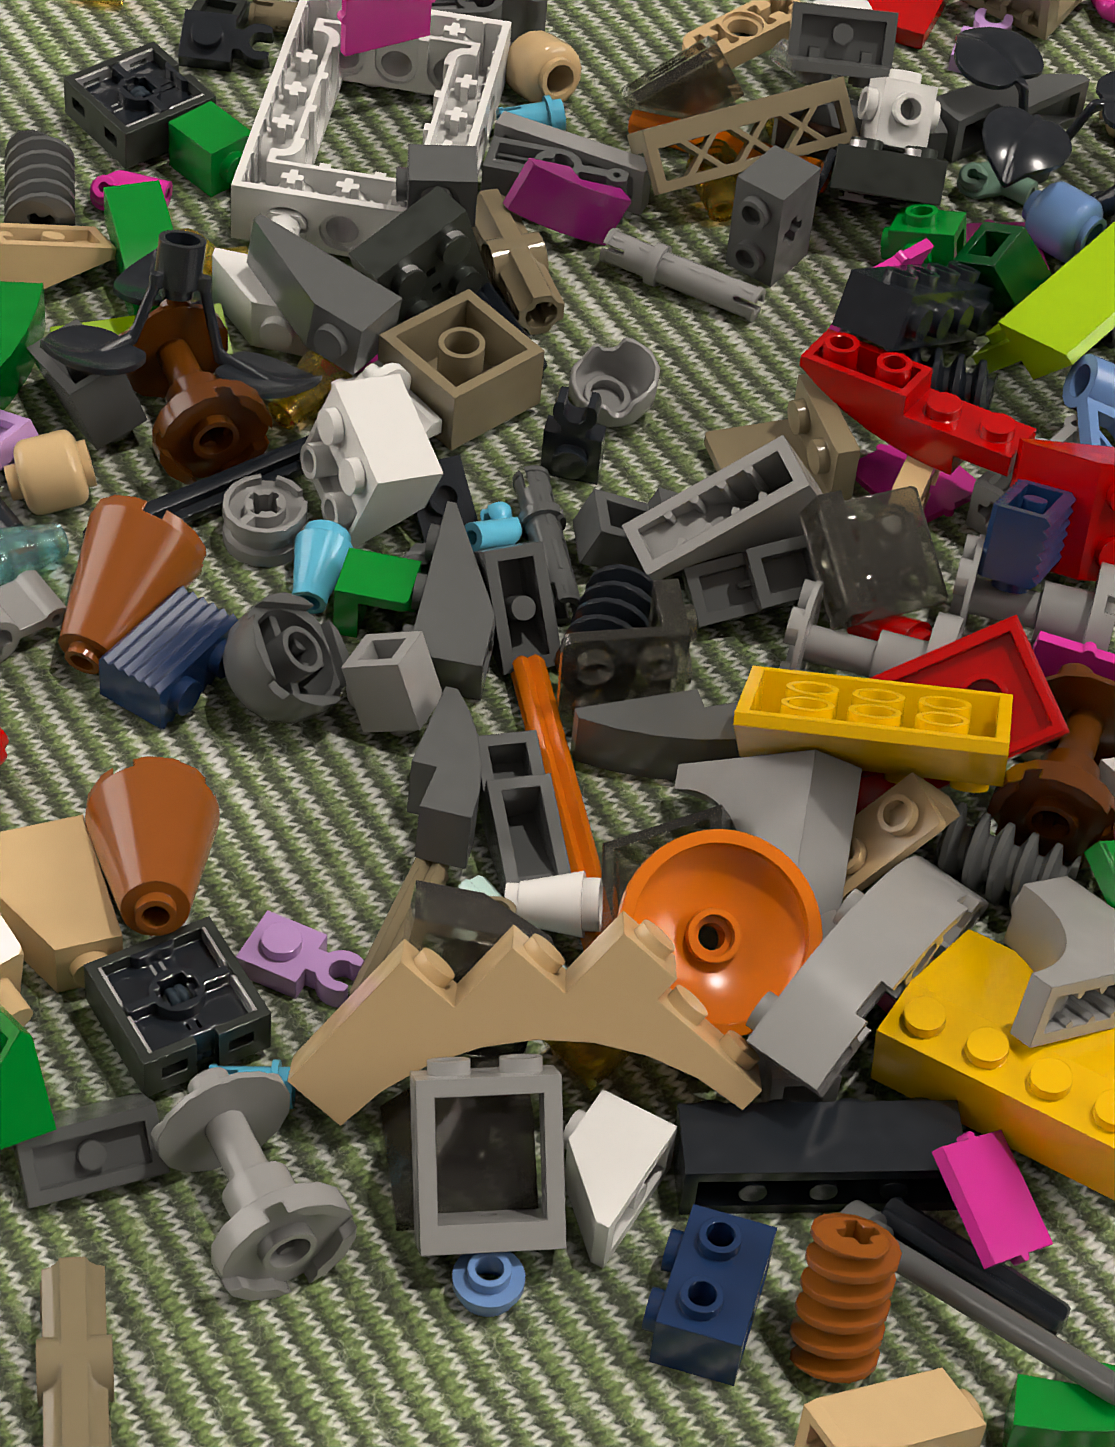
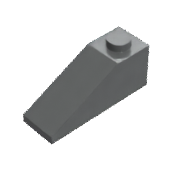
[246,214,402,375]

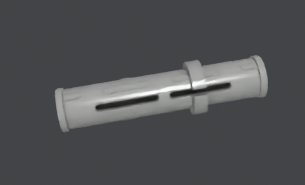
[599,228,766,322]

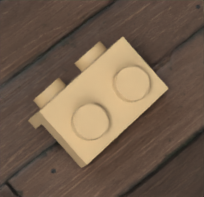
[842,772,960,902]

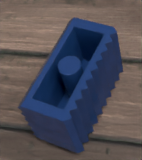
[977,479,1076,594]
[99,586,238,729]

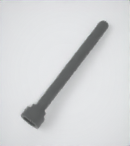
[840,1200,1115,1406]

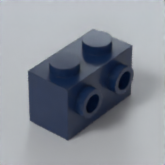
[642,1204,777,1386]

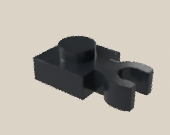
[177,9,274,72]
[540,386,606,485]

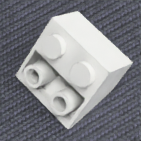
[300,373,444,548]

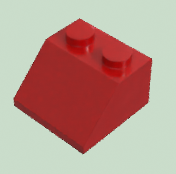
[1010,438,1115,582]

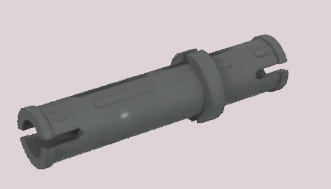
[512,465,581,624]

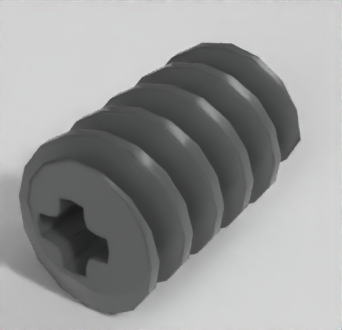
[4,130,75,226]
[934,802,1081,911]

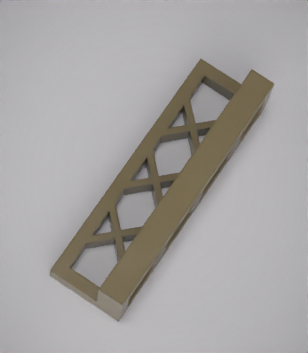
[627,76,859,196]

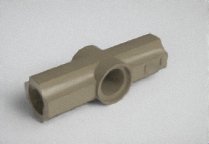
[472,189,565,335]
[36,1257,115,1447]

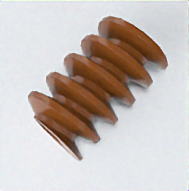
[789,1212,902,1383]

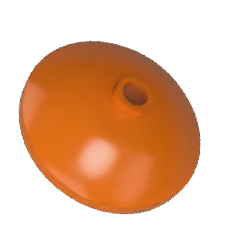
[618,829,823,1036]

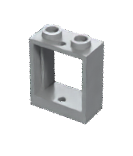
[410,1054,566,1256]

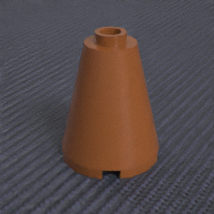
[58,495,207,674]
[85,756,220,936]

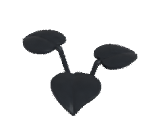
[954,27,1115,188]
[39,230,322,399]

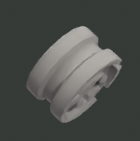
[222,474,308,568]

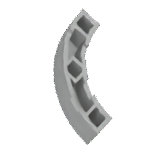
[746,856,989,1098]

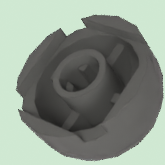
[222,592,349,724]

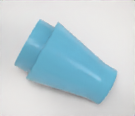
[292,519,353,614]

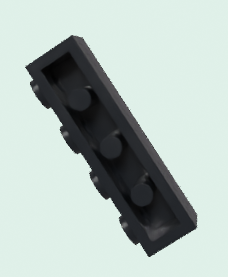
[832,261,995,351]

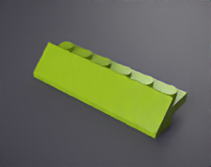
[972,221,1115,380]

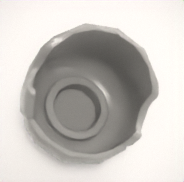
[568,337,660,427]

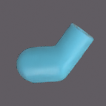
[465,502,522,551]

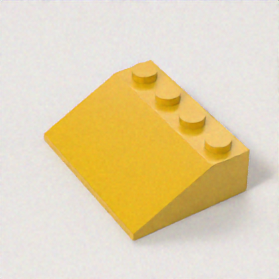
[733,666,1013,793]
[871,929,1115,1201]

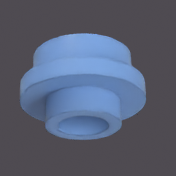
[452,1252,525,1317]

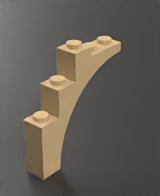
[287,911,762,1126]

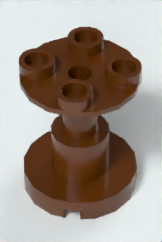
[119,299,272,485]
[987,663,1115,869]

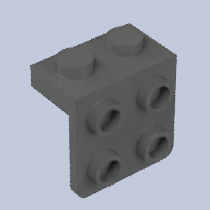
[785,1,899,88]

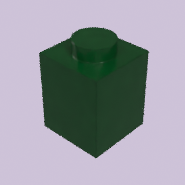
[953,221,1052,313]

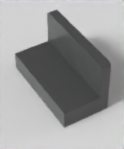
[12,1093,170,1208]

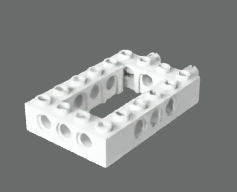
[231,0,512,257]

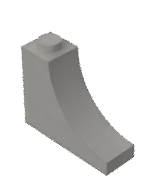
[622,435,840,582]
[674,749,862,914]
[1003,876,1115,1048]

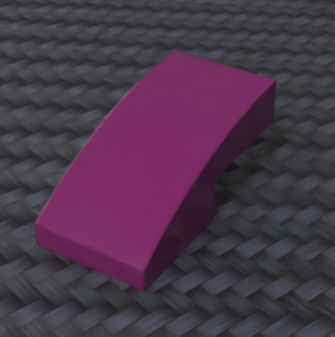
[502,157,632,246]

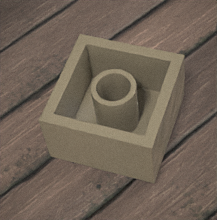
[378,289,545,451]

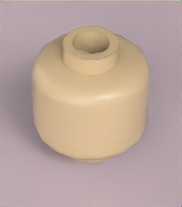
[505,30,582,103]
[4,430,97,515]

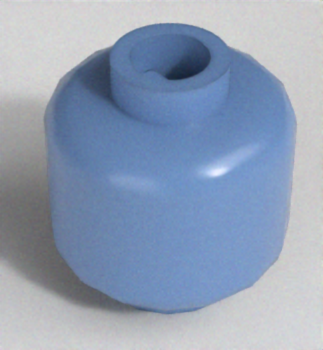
[1022,181,1107,263]

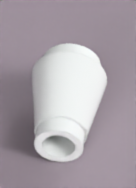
[505,871,603,938]

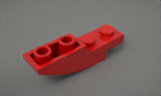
[799,329,1037,477]

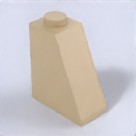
[0,815,123,993]
[794,1368,987,1447]

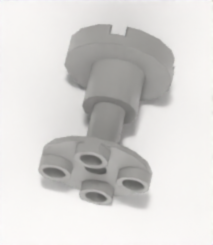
[948,534,1115,652]
[779,579,964,678]
[151,1067,357,1301]

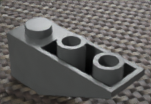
[402,501,495,701]

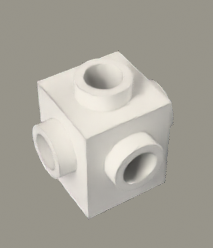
[857,69,941,152]

